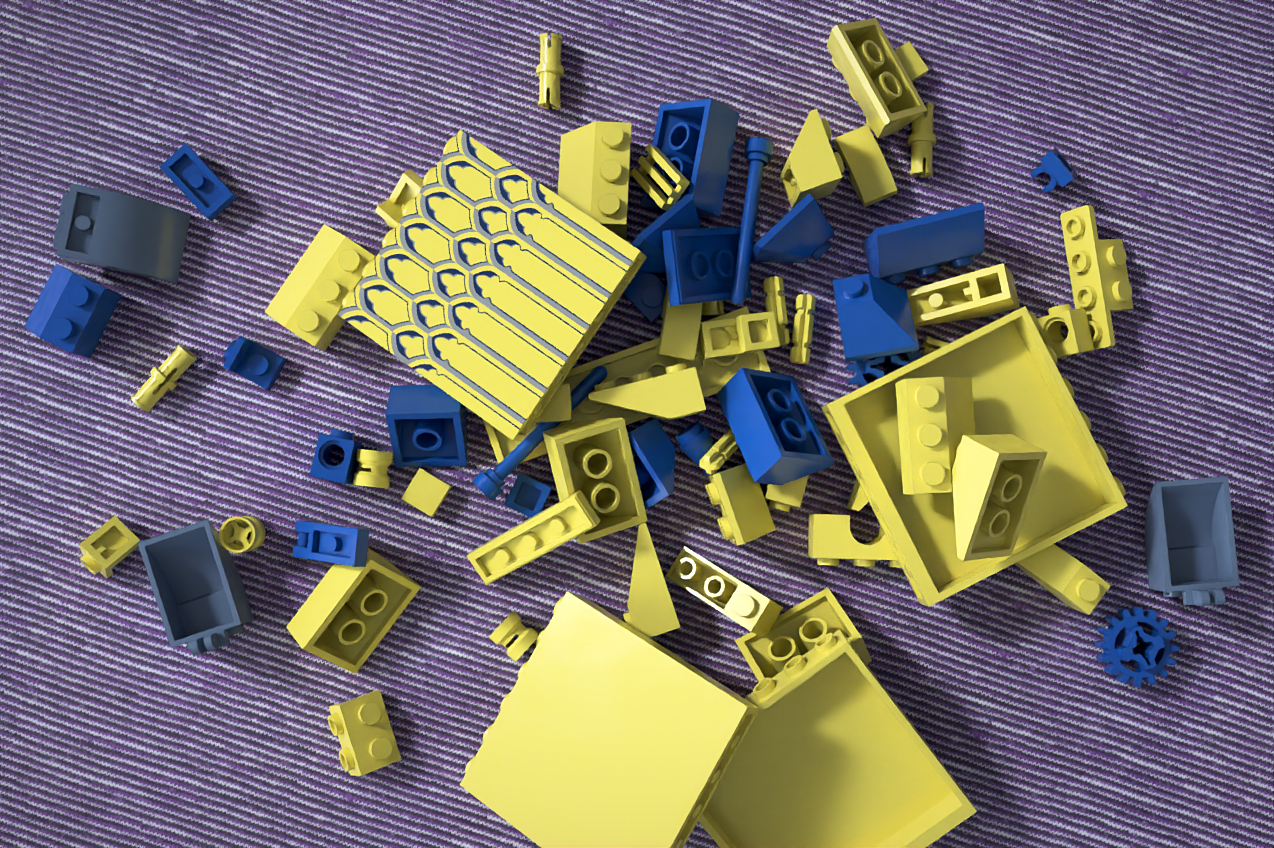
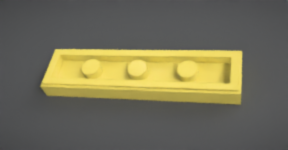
[467,490,600,585]

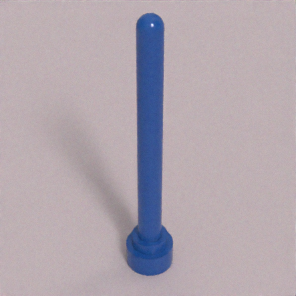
[731,137,774,305]
[472,366,608,501]

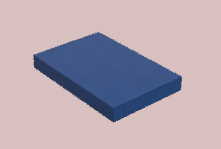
[661,226,752,306]

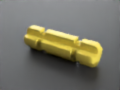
[763,276,790,346]
[789,294,816,364]
[699,428,739,474]

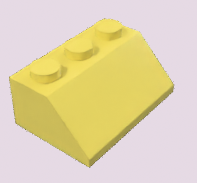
[827,18,928,138]
[557,121,632,240]
[265,224,376,351]
[895,377,975,494]
[543,417,648,544]
[286,548,421,674]
[735,588,872,683]

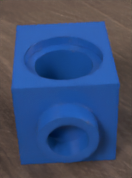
[309,429,362,484]

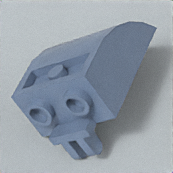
[53,183,191,283]
[1145,476,1240,606]
[138,519,254,656]

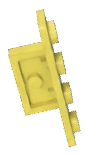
[1060,205,1134,350]

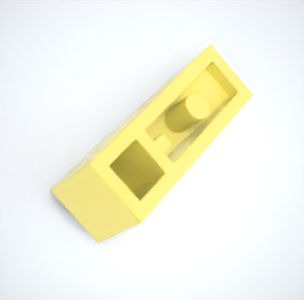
[907,263,1020,327]
[623,522,680,638]
[1015,544,1111,615]

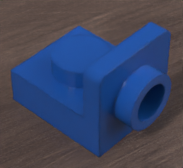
[223,336,287,390]

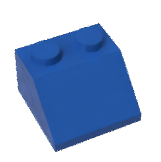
[24,263,122,358]
[385,385,468,468]

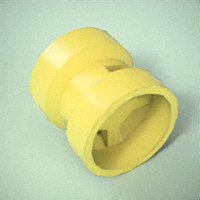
[353,449,393,489]
[219,516,266,553]
[489,611,539,662]

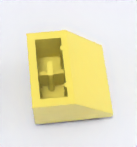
[780,109,844,208]
[705,463,776,546]

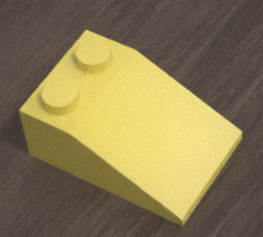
[952,434,1047,561]

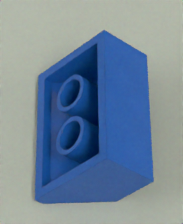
[640,99,740,218]
[862,202,985,285]
[716,368,835,485]

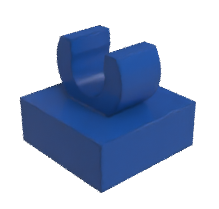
[1031,148,1078,193]

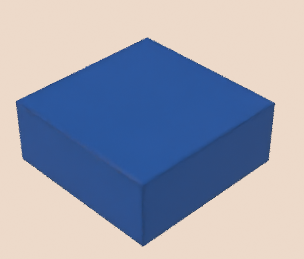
[504,473,552,518]

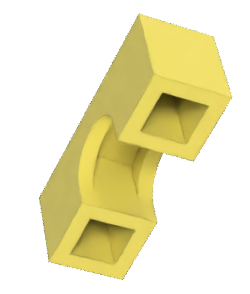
[808,513,902,568]

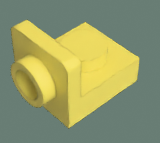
[79,516,141,578]

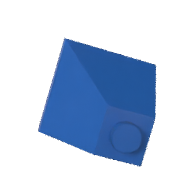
[751,193,834,263]
[631,194,701,274]
[832,274,919,362]
[628,418,675,510]

